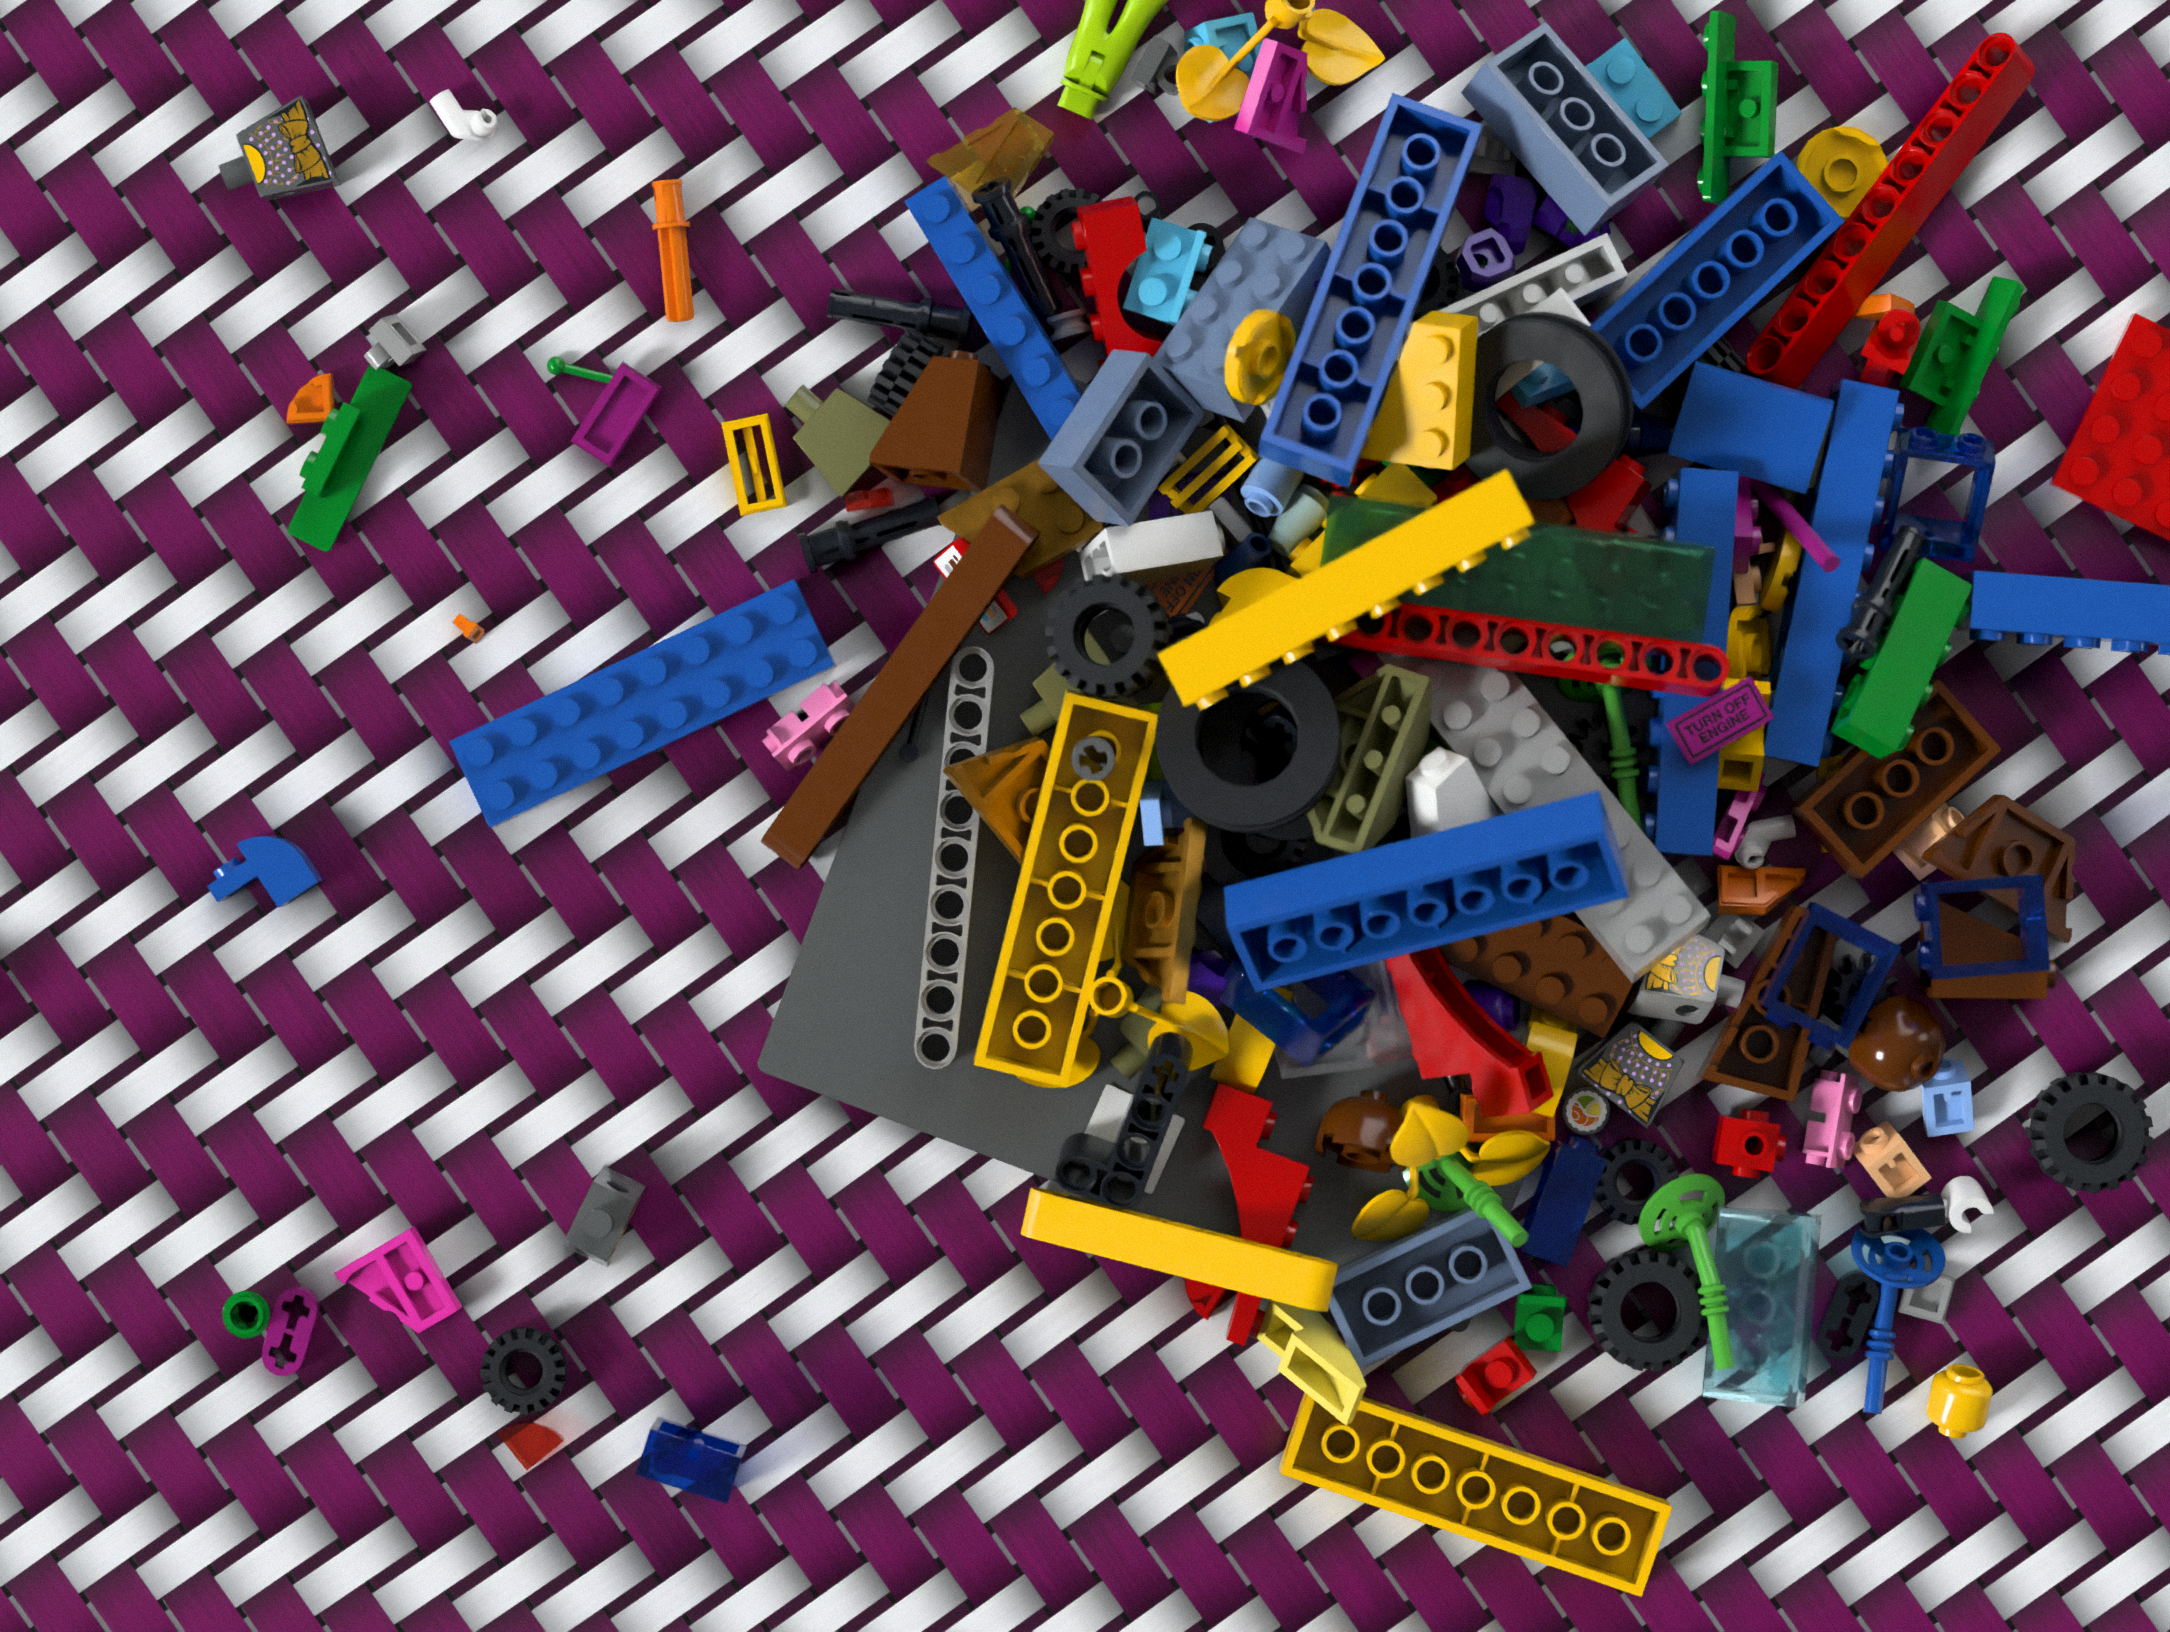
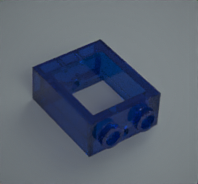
[1877,426,1996,563]
[1913,873,2050,980]
[1757,902,1901,1052]
[1220,957,1377,1069]
[1519,1133,1607,1267]
[635,1417,748,1504]

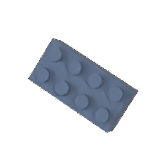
[1461,22,1670,236]
[1153,217,1331,422]
[1329,1206,1532,1370]

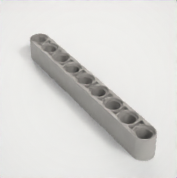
[914,646,995,1069]

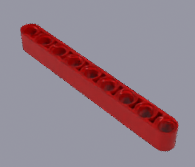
[1745,32,2035,390]
[1313,602,1730,697]

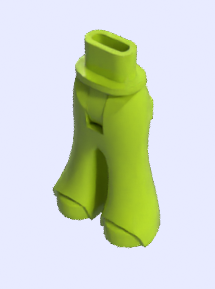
[1057,0,1169,120]

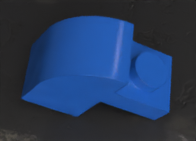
[207,836,324,908]

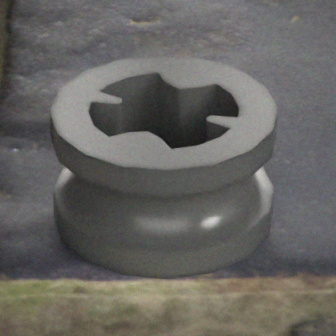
[1071,736,1115,781]

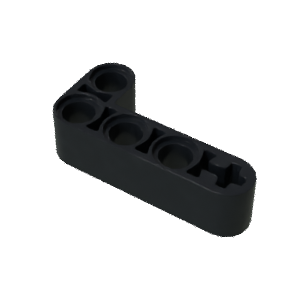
[1055,1032,1193,1209]

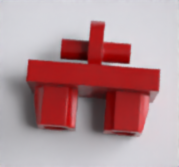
[1859,307,1921,388]

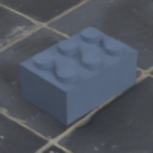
[1037,349,1205,527]

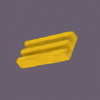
[721,413,788,516]
[1157,423,1259,515]

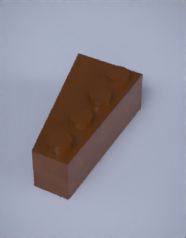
[1696,904,1842,1102]

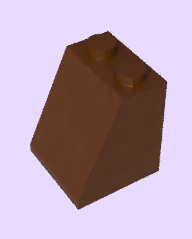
[869,351,1004,492]
[1919,899,2056,999]

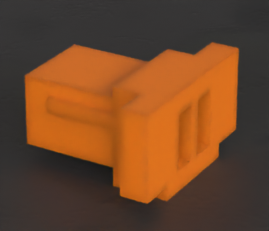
[452,613,485,644]

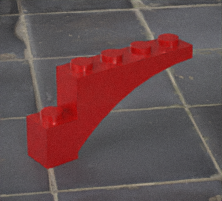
[1496,390,1659,606]
[1385,946,1554,1118]
[1202,1081,1315,1346]

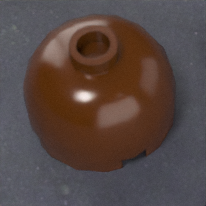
[1848,994,1946,1092]
[1314,1090,1407,1173]

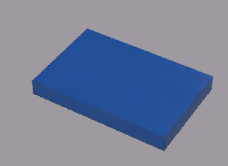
[1667,360,1834,494]

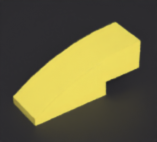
[1257,1300,1367,1425]

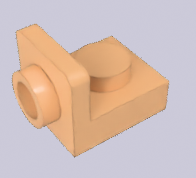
[1730,535,1777,607]
[1893,803,1965,881]
[1853,1121,1932,1198]

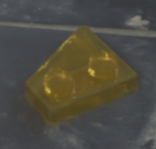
[926,107,1056,199]

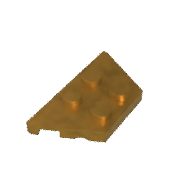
[937,458,1105,579]
[943,737,1051,866]
[1121,818,1208,1004]

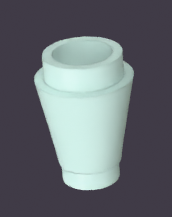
[1267,484,1331,556]

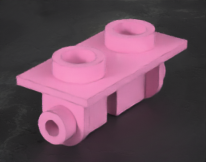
[762,680,856,772]
[1802,1069,1863,1169]

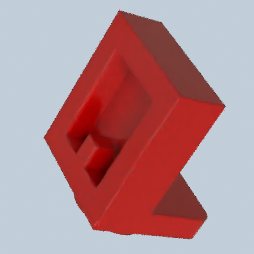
[1455,1335,1537,1416]

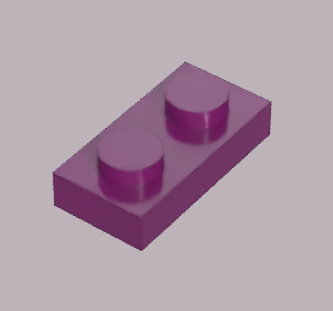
[1732,476,1761,574]

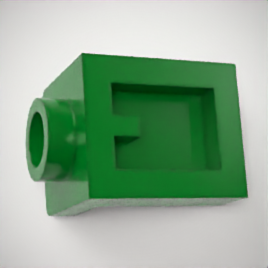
[1513,1283,1567,1352]

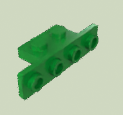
[1697,11,1778,205]
[1898,276,2025,458]
[287,364,412,552]

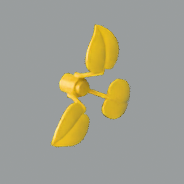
[1176,0,1385,121]
[1016,878,1230,1088]
[1350,1095,1551,1241]

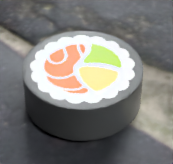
[1561,1087,1610,1135]

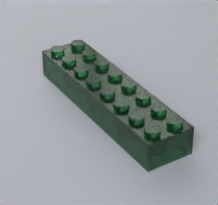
[1320,491,1716,644]

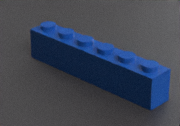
[904,176,1084,441]

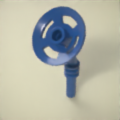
[1851,1227,1946,1414]

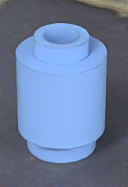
[1241,456,1304,517]

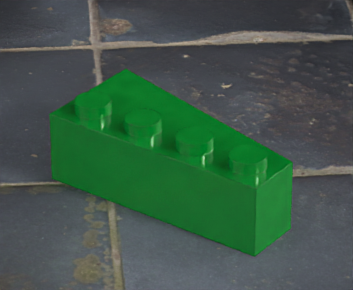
[1831,558,1973,759]

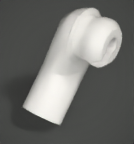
[429,89,498,141]
[1735,814,1796,870]

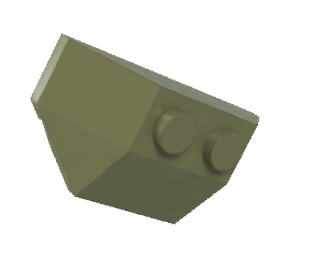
[1307,663,1433,854]

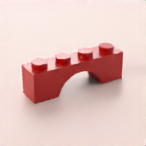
[1071,196,1164,370]

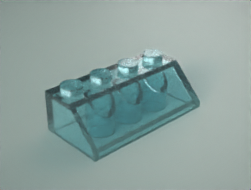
[1702,1207,1822,1407]

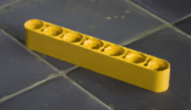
[1021,1187,1339,1312]

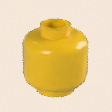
[1926,1364,1993,1438]

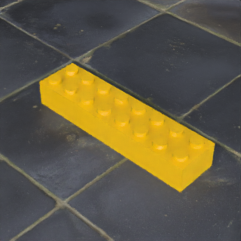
[1158,470,1536,710]
[974,689,1159,1088]
[1278,1392,1672,1597]

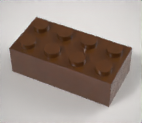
[1789,679,2002,878]
[1437,911,1633,1039]

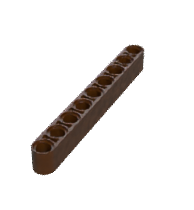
[761,503,1041,870]

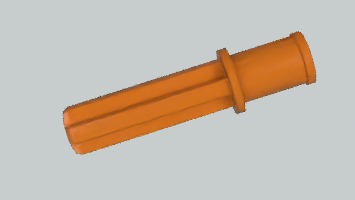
[652,179,694,322]

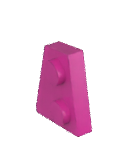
[1234,38,1307,154]
[1712,772,1767,860]
[334,1226,462,1333]

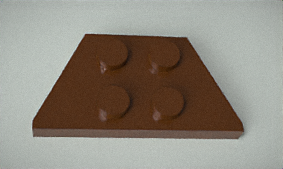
[1921,794,2076,943]

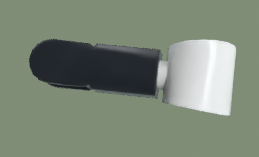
[1860,1176,1994,1238]

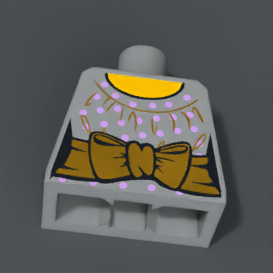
[1627,934,1745,1024]

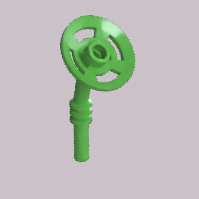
[1557,648,1651,830]
[1402,1117,1528,1247]
[1638,1174,1734,1370]

